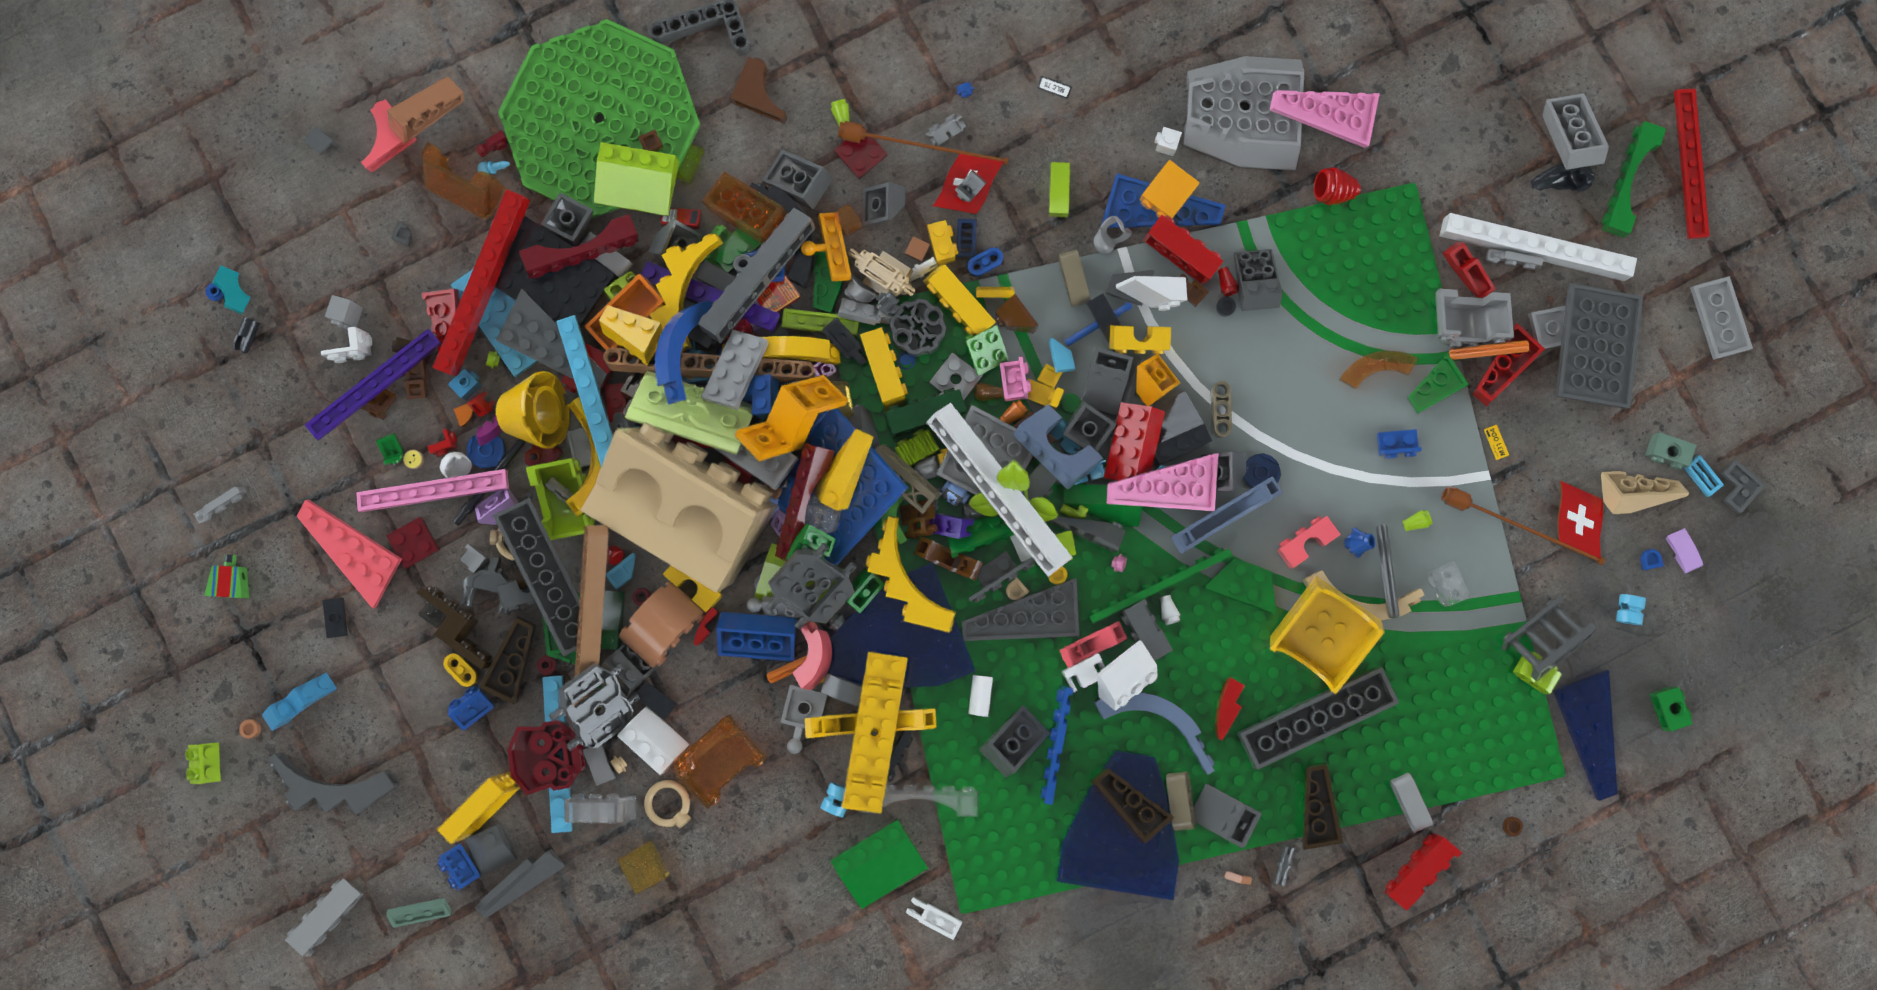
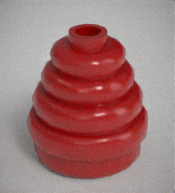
[1313,167,1361,205]

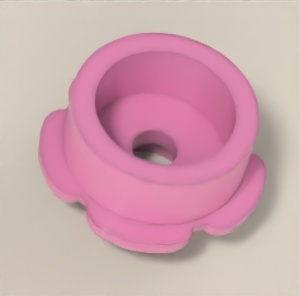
[1111,554,1127,572]

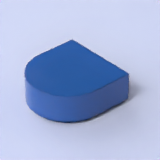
[1640,549,1664,570]

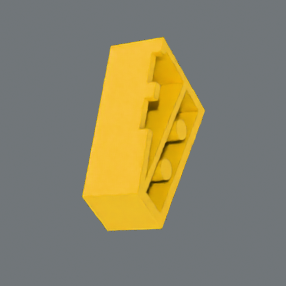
[599,305,663,365]

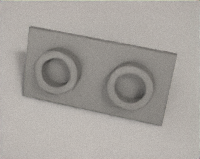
[926,114,966,146]

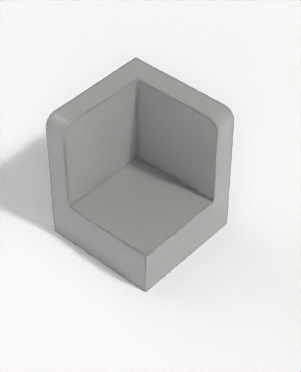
[461,544,490,573]

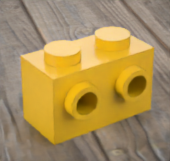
[927,220,958,266]

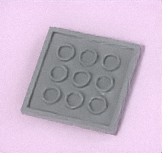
[936,405,1033,495]

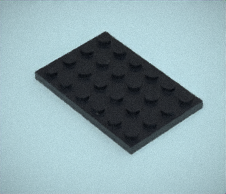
[495,215,616,328]

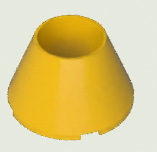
[496,371,570,449]

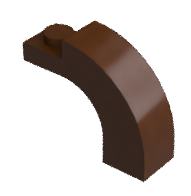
[913,536,983,581]

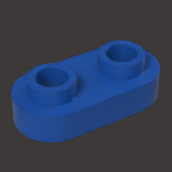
[967,248,1003,277]

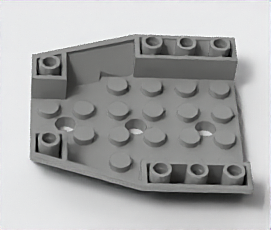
[1183,56,1304,171]

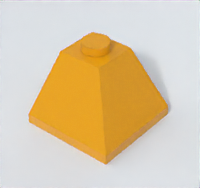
[1136,354,1180,406]

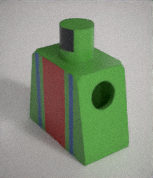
[205,554,249,598]

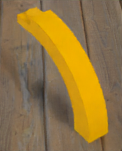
[722,336,840,365]
[566,397,601,517]

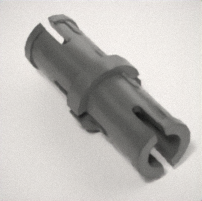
[1273,844,1295,886]

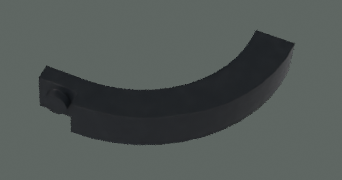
[748,182,814,289]

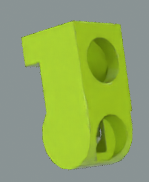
[604,271,636,301]

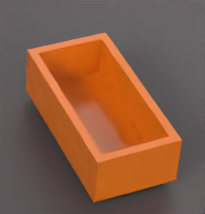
[584,274,666,350]

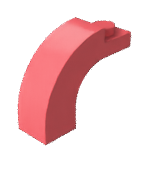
[793,621,832,690]
[1059,621,1128,668]

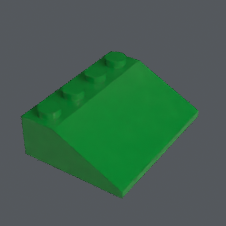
[830,818,928,909]

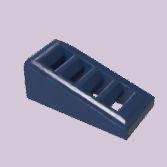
[956,218,977,258]

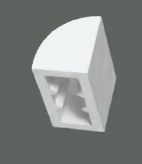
[968,675,993,717]

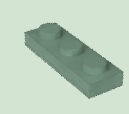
[386,898,451,928]

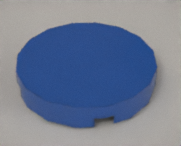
[467,435,506,469]

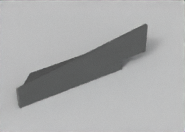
[475,849,565,918]

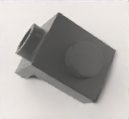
[955,170,987,202]

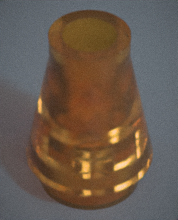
[975,382,1003,401]

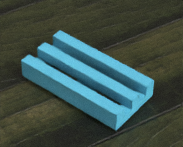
[1684,455,1724,497]

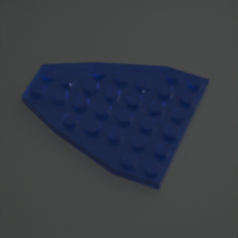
[829,563,976,688]
[1056,750,1179,900]

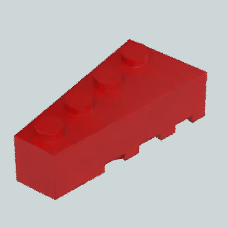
[1472,323,1545,407]
[1384,833,1462,911]

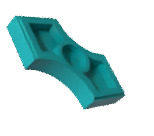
[212,265,250,315]

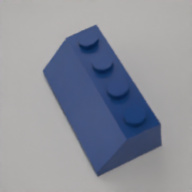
[717,612,797,661]

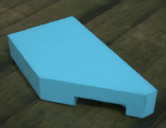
[1048,338,1075,373]

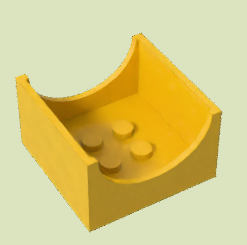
[1270,575,1384,694]

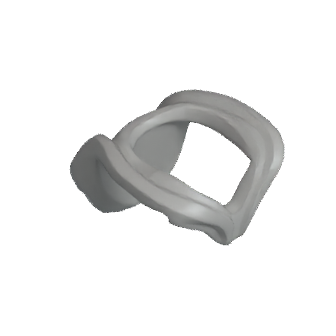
[1094,216,1132,254]

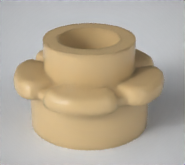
[610,756,627,774]

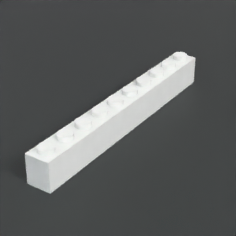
[1440,213,1637,281]
[927,403,1072,577]

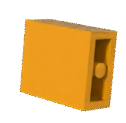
[1139,159,1200,219]

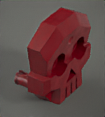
[507,719,586,795]

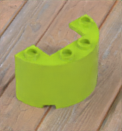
[526,457,595,540]

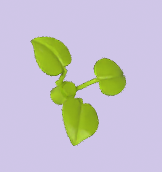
[969,460,1058,521]

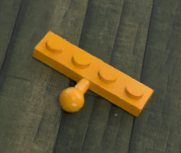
[801,212,851,282]

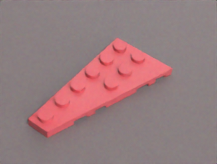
[297,500,402,609]

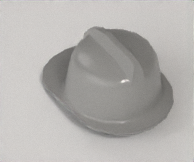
[844,274,879,304]

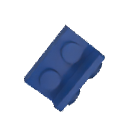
[1376,429,1422,459]
[448,684,494,731]
[437,843,481,891]

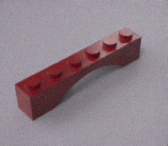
[519,214,639,279]
[775,443,835,561]

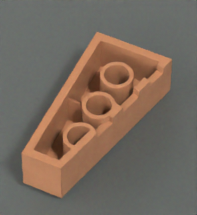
[387,77,464,144]

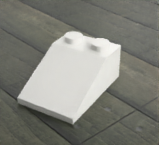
[1116,276,1187,311]

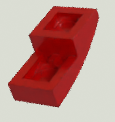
[694,607,720,646]

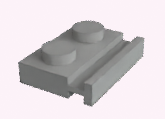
[567,428,591,468]

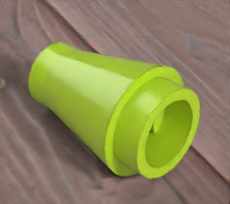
[830,99,849,126]
[1402,510,1433,532]

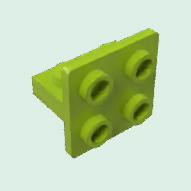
[185,742,221,784]

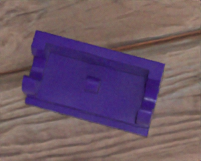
[930,513,974,539]

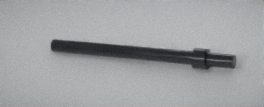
[453,439,526,526]

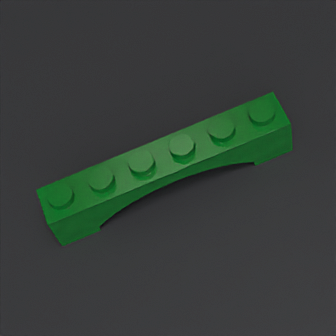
[1602,121,1666,238]

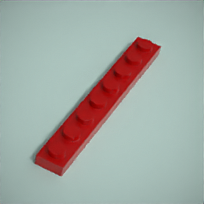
[1674,88,1710,239]

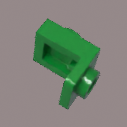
[376,432,405,465]

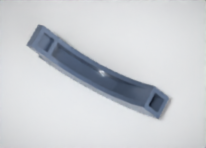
[1171,476,1283,554]

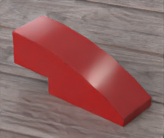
[1442,242,1496,298]
[1215,677,1245,741]

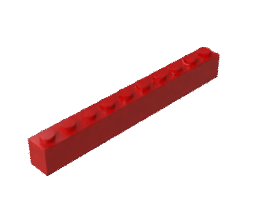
[432,189,531,376]

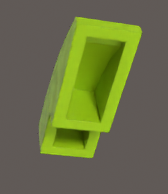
[1049,162,1070,217]

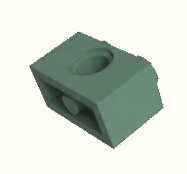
[1645,432,1696,470]

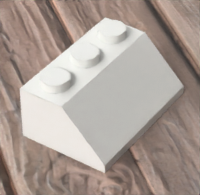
[1097,640,1157,711]
[617,706,690,775]

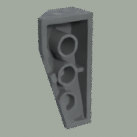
[1048,517,1126,553]

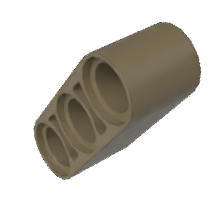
[1058,250,1090,307]
[1211,381,1232,439]
[1166,771,1195,831]

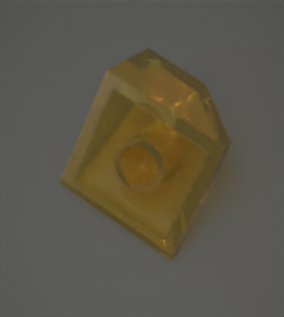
[617,840,670,894]

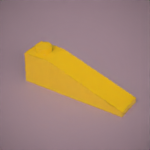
[814,429,874,511]

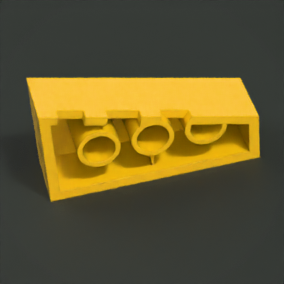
[923,265,996,336]
[860,327,908,412]

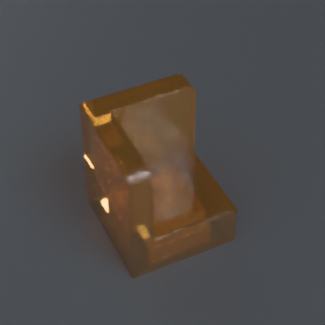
[834,203,862,237]

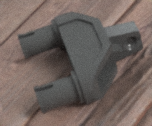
[460,556,510,615]

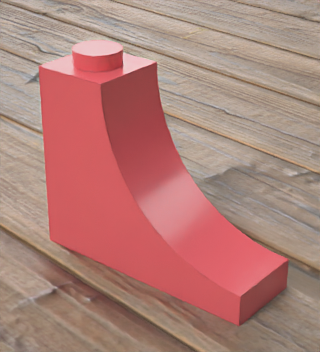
[361,99,417,173]

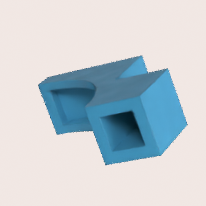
[262,672,337,731]

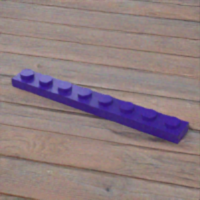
[641,261,780,332]
[305,329,442,441]

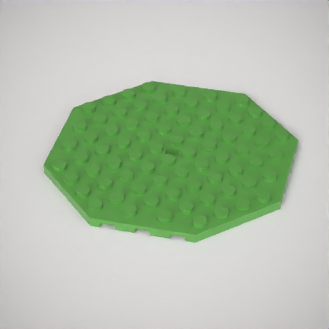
[498,19,701,219]

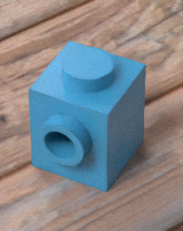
[448,369,482,400]

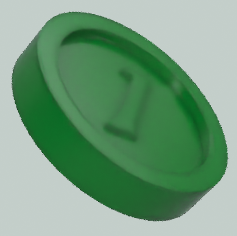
[1061,393,1080,413]

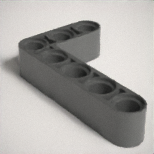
[649,0,751,56]

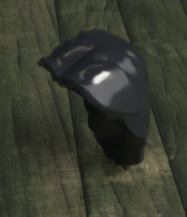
[1531,163,1595,191]

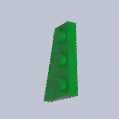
[813,251,851,314]
[1407,353,1469,414]

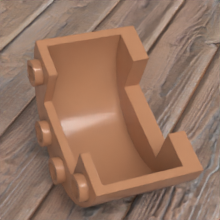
[618,581,706,668]

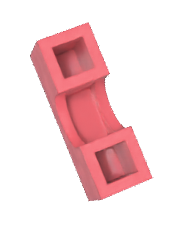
[1277,515,1341,569]

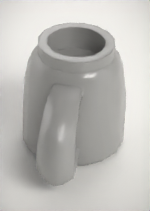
[914,455,939,480]

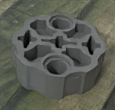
[890,299,946,357]

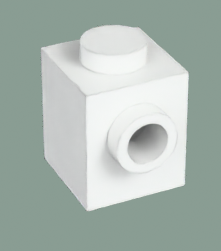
[1154,127,1182,156]

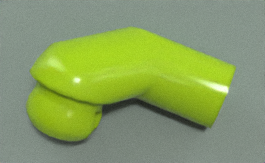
[1059,503,1088,519]

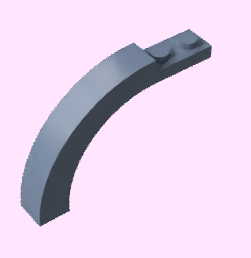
[1093,692,1215,775]

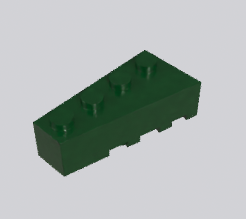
[884,388,967,438]

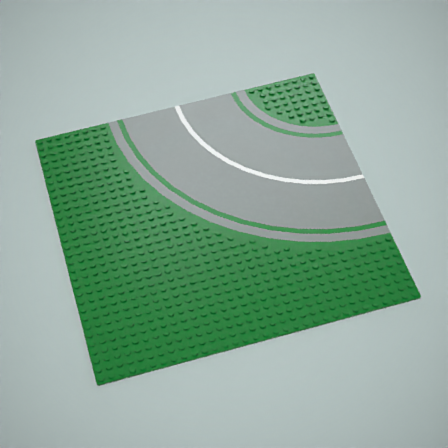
[833,183,1565,914]

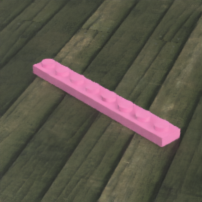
[356,469,509,512]

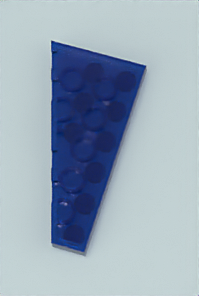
[1553,670,1618,801]

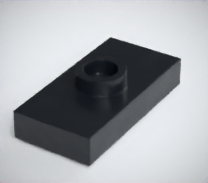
[322,598,348,638]

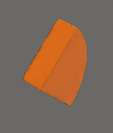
[454,404,474,427]

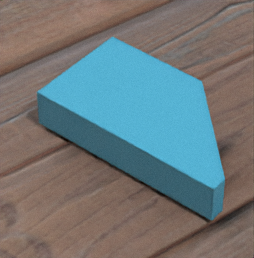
[605,553,636,590]

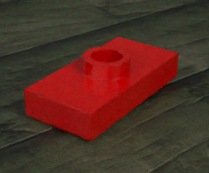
[604,383,627,423]

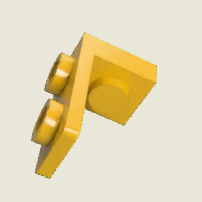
[1027,379,1064,411]

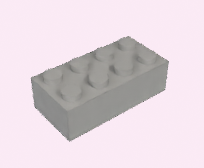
[1542,93,1609,170]

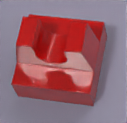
[467,391,495,418]

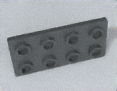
[968,551,1035,603]

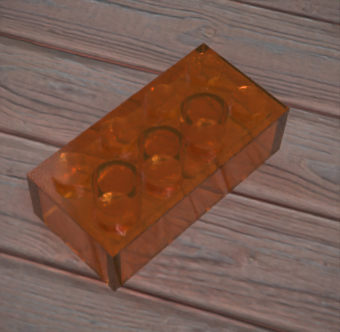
[702,171,787,243]

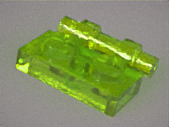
[676,144,705,184]

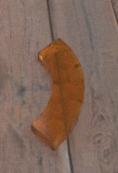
[1339,351,1418,389]

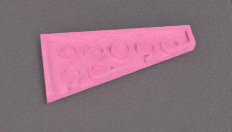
[1270,90,1380,148]
[1107,453,1219,511]

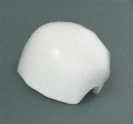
[440,452,472,478]

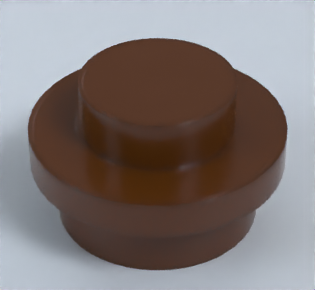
[1502,817,1523,837]

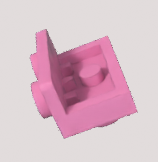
[1000,357,1031,401]

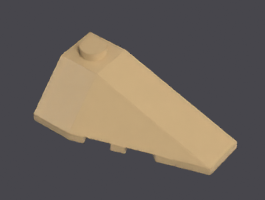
[1601,471,1689,514]

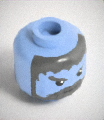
[941,480,971,506]

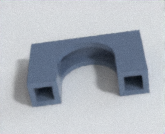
[1013,404,1103,489]

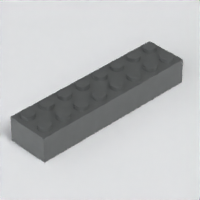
[492,498,580,657]
[1236,667,1399,770]

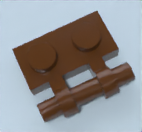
[900,499,938,539]

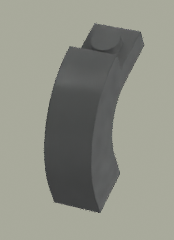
[821,674,862,707]

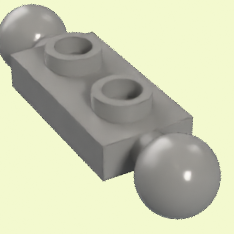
[747,596,816,618]

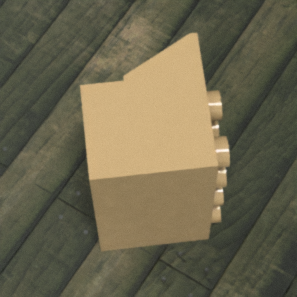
[581,422,778,592]

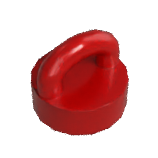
[607,546,625,565]

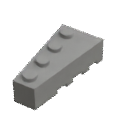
[285,878,364,957]

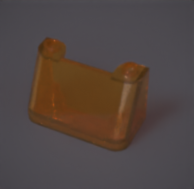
[422,142,506,218]
[673,715,767,809]

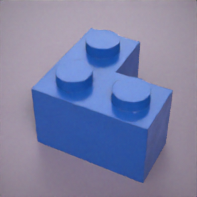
[742,374,778,419]

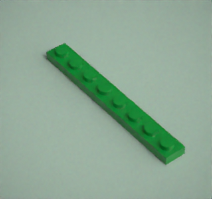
[1088,547,1232,624]

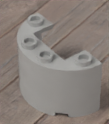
[1435,289,1514,349]

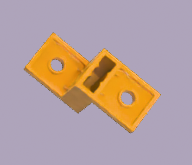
[735,375,848,461]

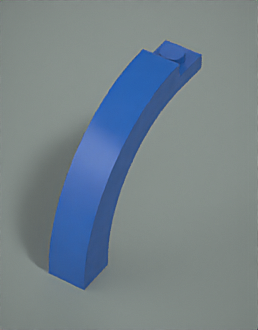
[655,300,712,405]

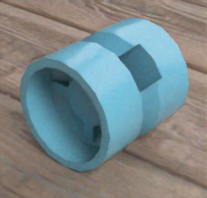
[1616,594,1646,625]
[820,782,846,817]

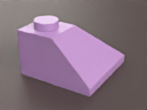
[475,489,519,525]

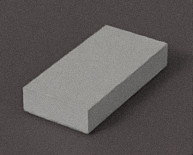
[583,744,616,786]

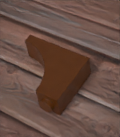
[731,57,788,124]

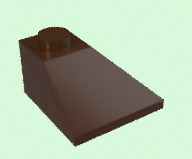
[995,294,1038,334]

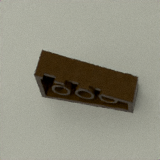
[1302,762,1343,850]

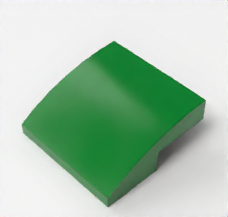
[786,524,836,560]

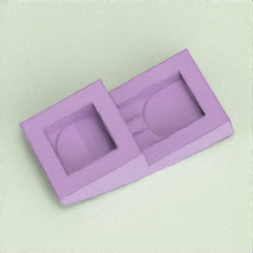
[1666,528,1703,574]

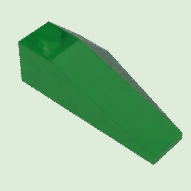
[1063,484,1142,527]

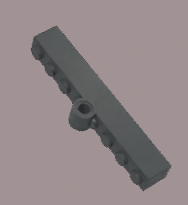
[698,208,815,344]

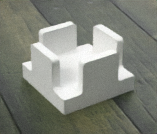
[1061,653,1105,693]

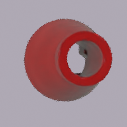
[1217,267,1239,297]

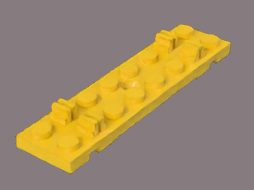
[842,651,908,813]

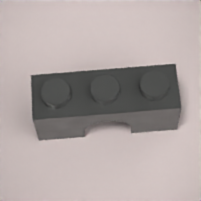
[496,580,536,611]

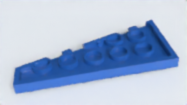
[1101,173,1226,228]
[1041,686,1073,805]

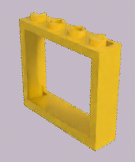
[437,771,520,844]

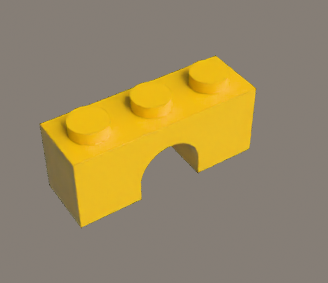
[1109,325,1171,354]
[663,565,724,613]

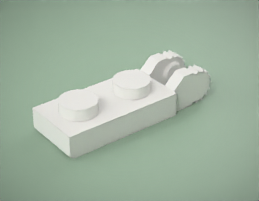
[906,897,962,940]

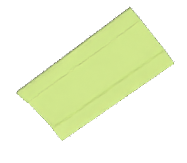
[625,370,753,455]

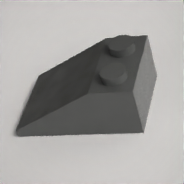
[762,150,833,210]
[979,705,1050,778]

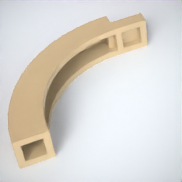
[1302,570,1425,620]

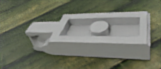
[1486,248,1543,270]
[838,298,893,325]
[193,486,247,524]

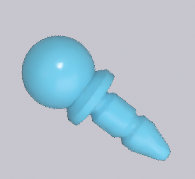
[477,161,510,177]

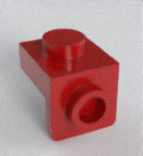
[427,428,457,457]

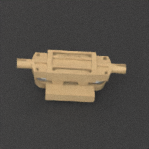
[848,248,915,297]

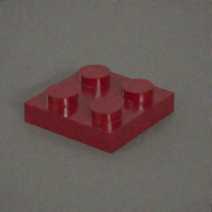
[834,127,887,179]
[386,517,440,569]

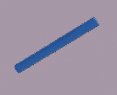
[1064,302,1133,347]

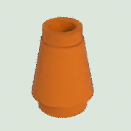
[1000,400,1029,424]

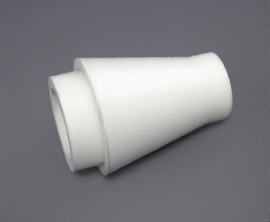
[1159,595,1181,625]

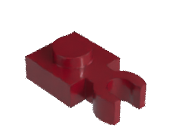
[475,131,508,157]

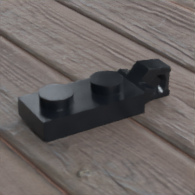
[822,317,868,366]
[887,730,913,782]

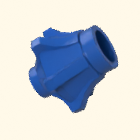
[1344,527,1375,558]

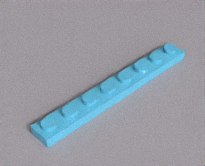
[556,315,613,467]
[542,675,573,833]

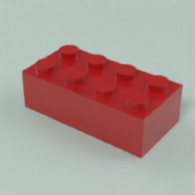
[1142,215,1223,286]
[1104,402,1165,481]

